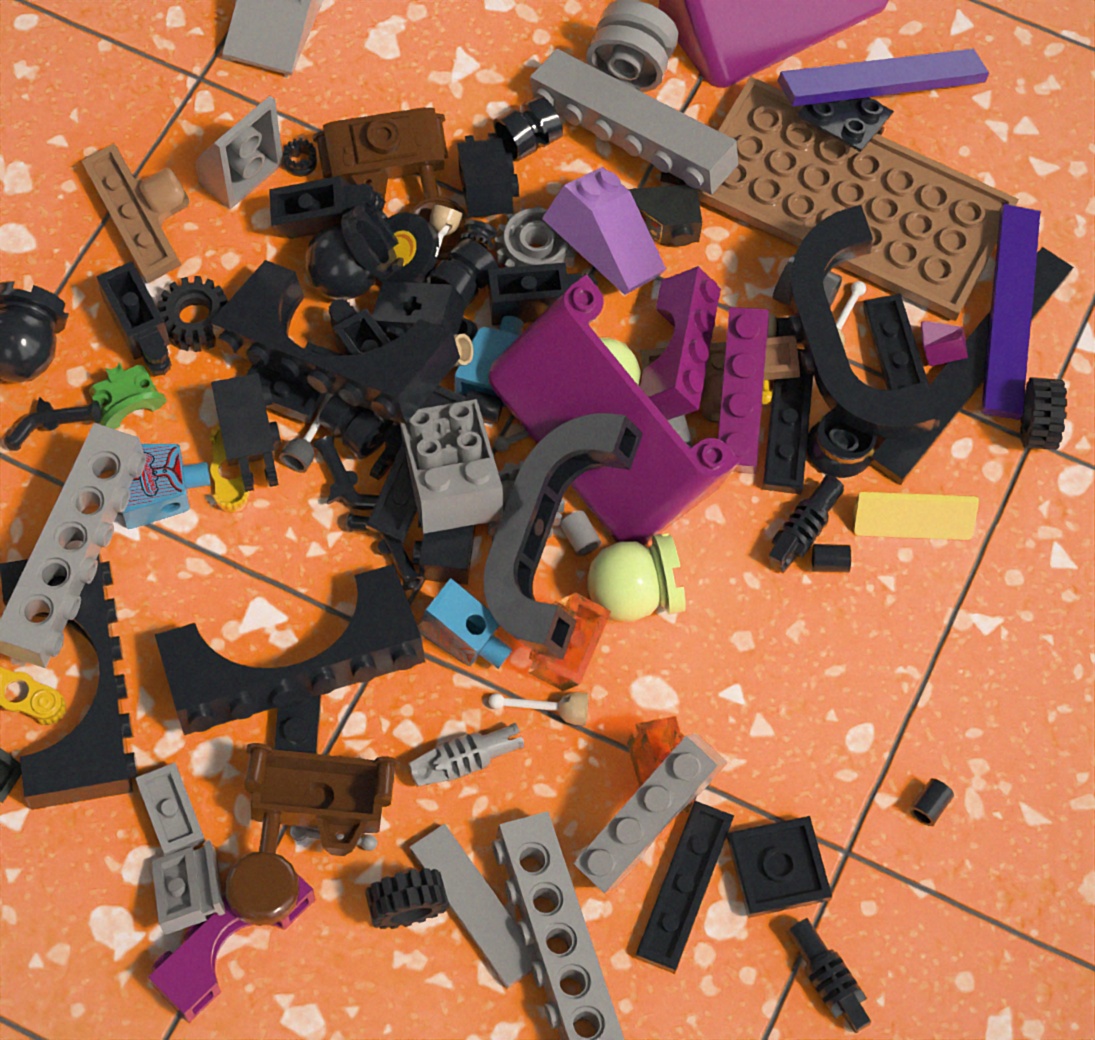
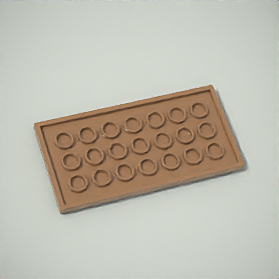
[697,76,1019,321]

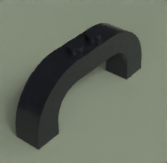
[789,205,935,438]
[483,413,643,659]

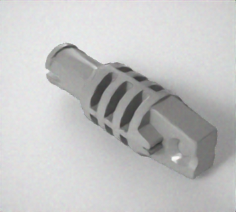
[407,723,524,787]

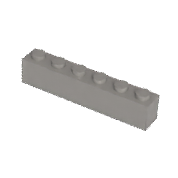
[530,49,738,195]

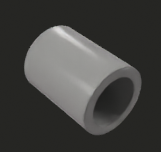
[560,510,602,556]

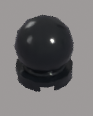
[304,204,404,300]
[0,281,69,383]

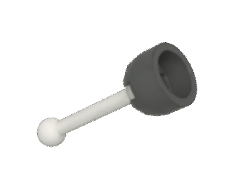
[279,392,333,473]

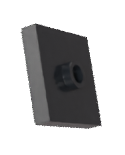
[727,816,832,918]

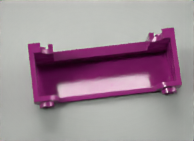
[658,0,889,88]
[488,274,741,546]

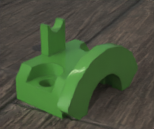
[89,363,167,429]

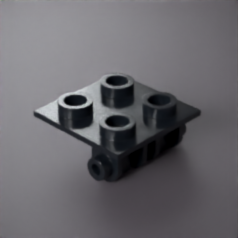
[796,97,894,152]

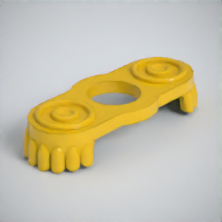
[209,424,250,513]
[0,667,66,726]

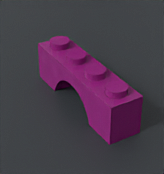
[640,266,721,420]
[718,307,769,474]
[148,874,315,1023]

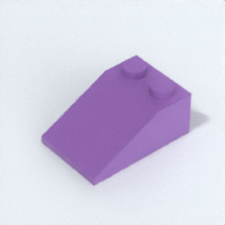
[542,167,666,295]

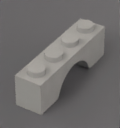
[573,733,728,893]

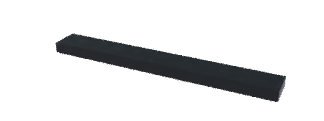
[870,246,1074,485]

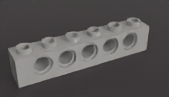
[0,423,146,669]
[492,811,625,1040]

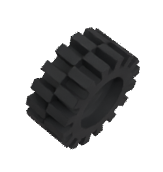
[158,276,228,352]
[1020,377,1067,450]
[365,868,449,929]

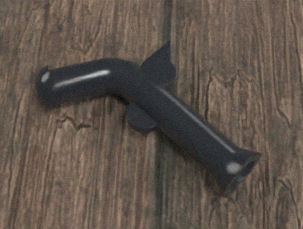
[4,397,102,451]
[313,436,379,511]
[345,513,424,591]

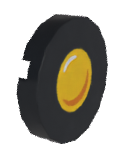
[377,212,439,283]

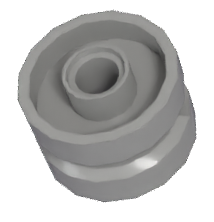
[586,0,679,92]

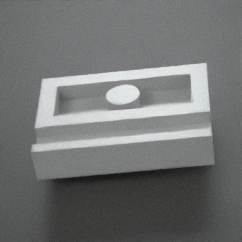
[152,840,225,935]

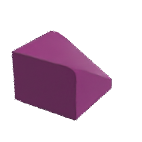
[921,321,968,366]

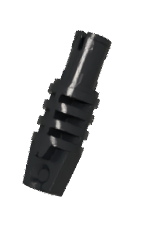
[768,475,844,573]
[787,918,871,1034]

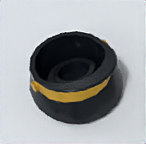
[807,411,876,478]

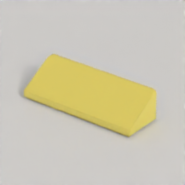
[853,492,979,540]

